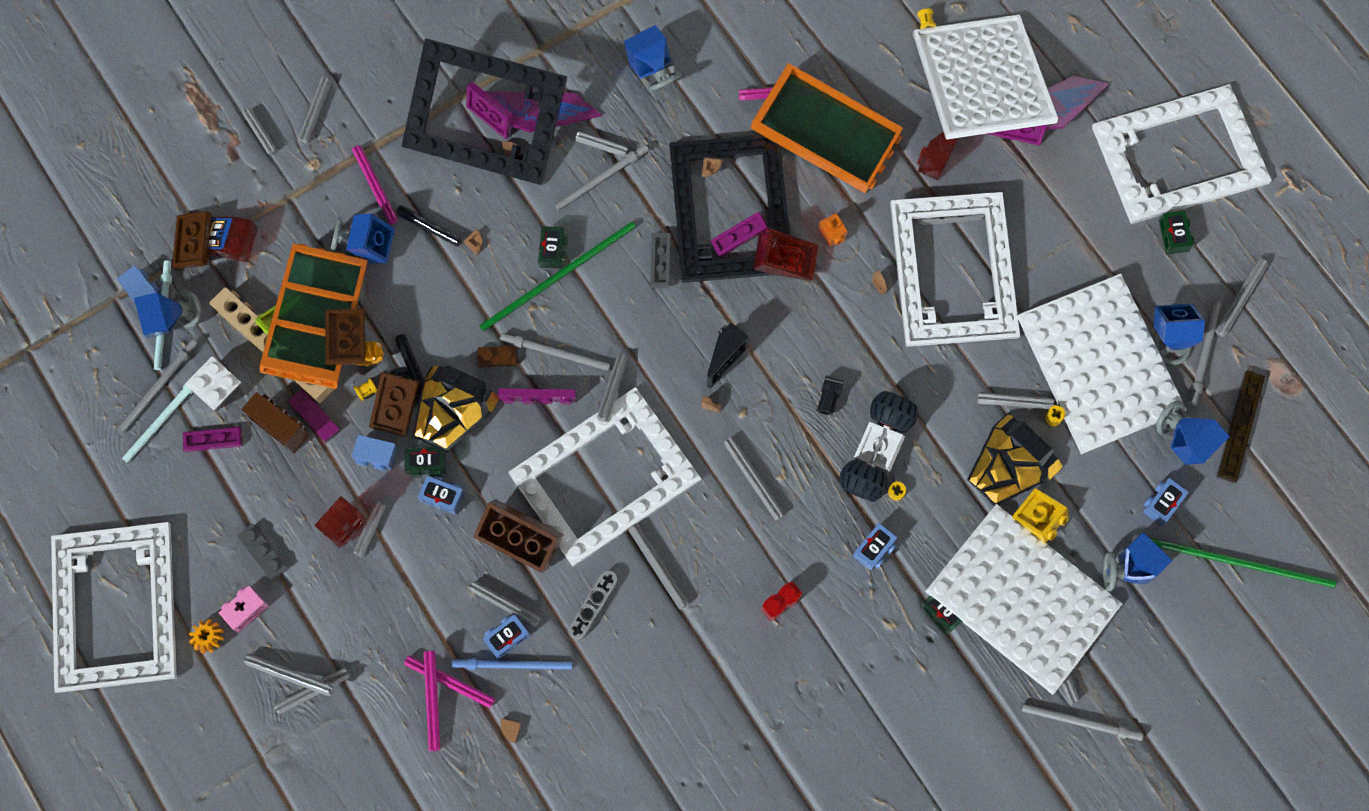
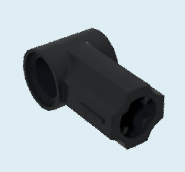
[817,375,844,416]

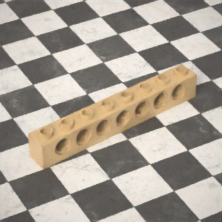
[209,287,334,405]

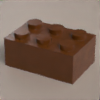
[241,392,309,453]

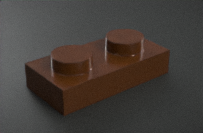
[478,346,517,368]

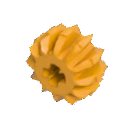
[356,341,384,367]
[189,619,224,654]

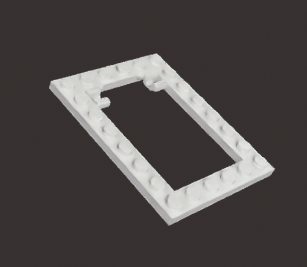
[1092,84,1272,224]
[890,192,1020,347]
[508,387,701,567]
[51,522,177,693]

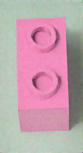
[219,586,268,633]

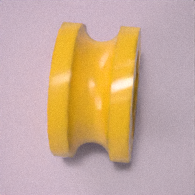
[888,481,906,500]

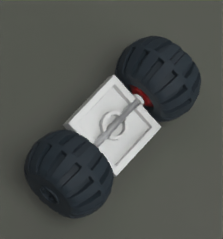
[839,391,918,502]

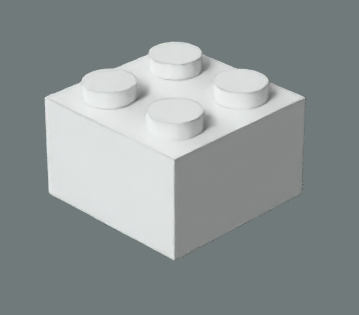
[185,356,241,411]

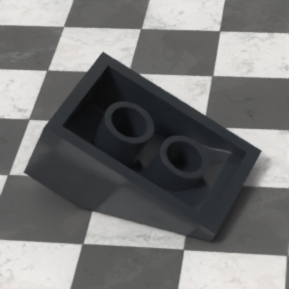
[707,322,749,389]

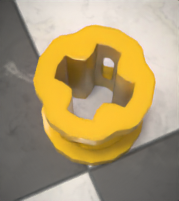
[917,8,936,29]
[354,378,377,401]
[1045,405,1065,427]

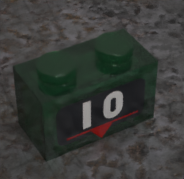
[538,226,568,269]
[405,447,446,478]
[920,595,962,635]

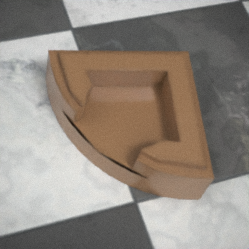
[502,141,523,159]
[702,157,723,177]
[464,229,483,255]
[872,270,887,295]
[701,396,721,412]
[501,718,521,744]

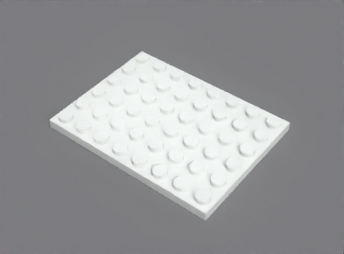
[913,15,1058,139]
[1017,274,1187,455]
[925,504,1122,695]

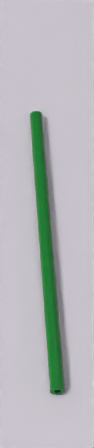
[479,221,636,331]
[1149,537,1336,588]

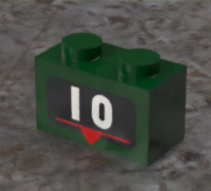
[1158,211,1194,255]

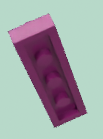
[498,388,577,405]

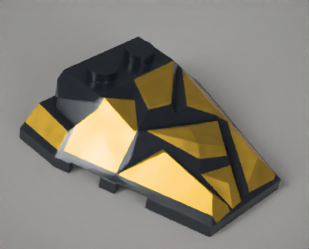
[413,366,500,453]
[967,414,1063,506]

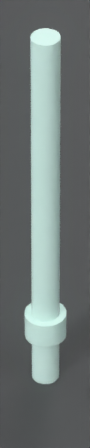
[154,261,172,370]
[122,384,193,463]

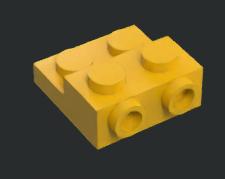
[1012,488,1069,543]

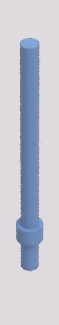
[452,658,572,670]

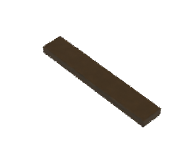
[1216,370,1265,483]

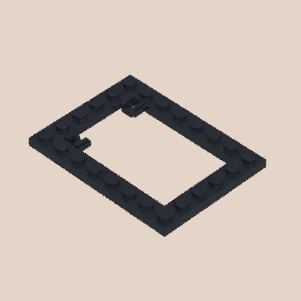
[401,38,568,185]
[669,135,791,283]

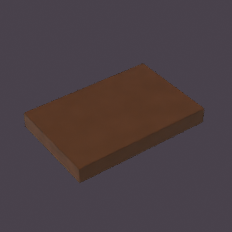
[172,211,212,270]
[325,309,365,365]
[369,371,420,437]

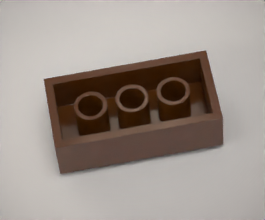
[473,499,564,573]

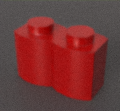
[761,582,802,621]

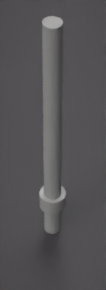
[554,144,649,211]
[1189,301,1222,408]
[500,333,611,371]
[118,339,198,432]
[1021,703,1143,741]

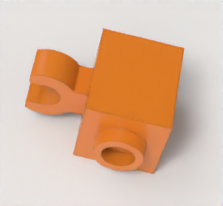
[819,213,847,246]

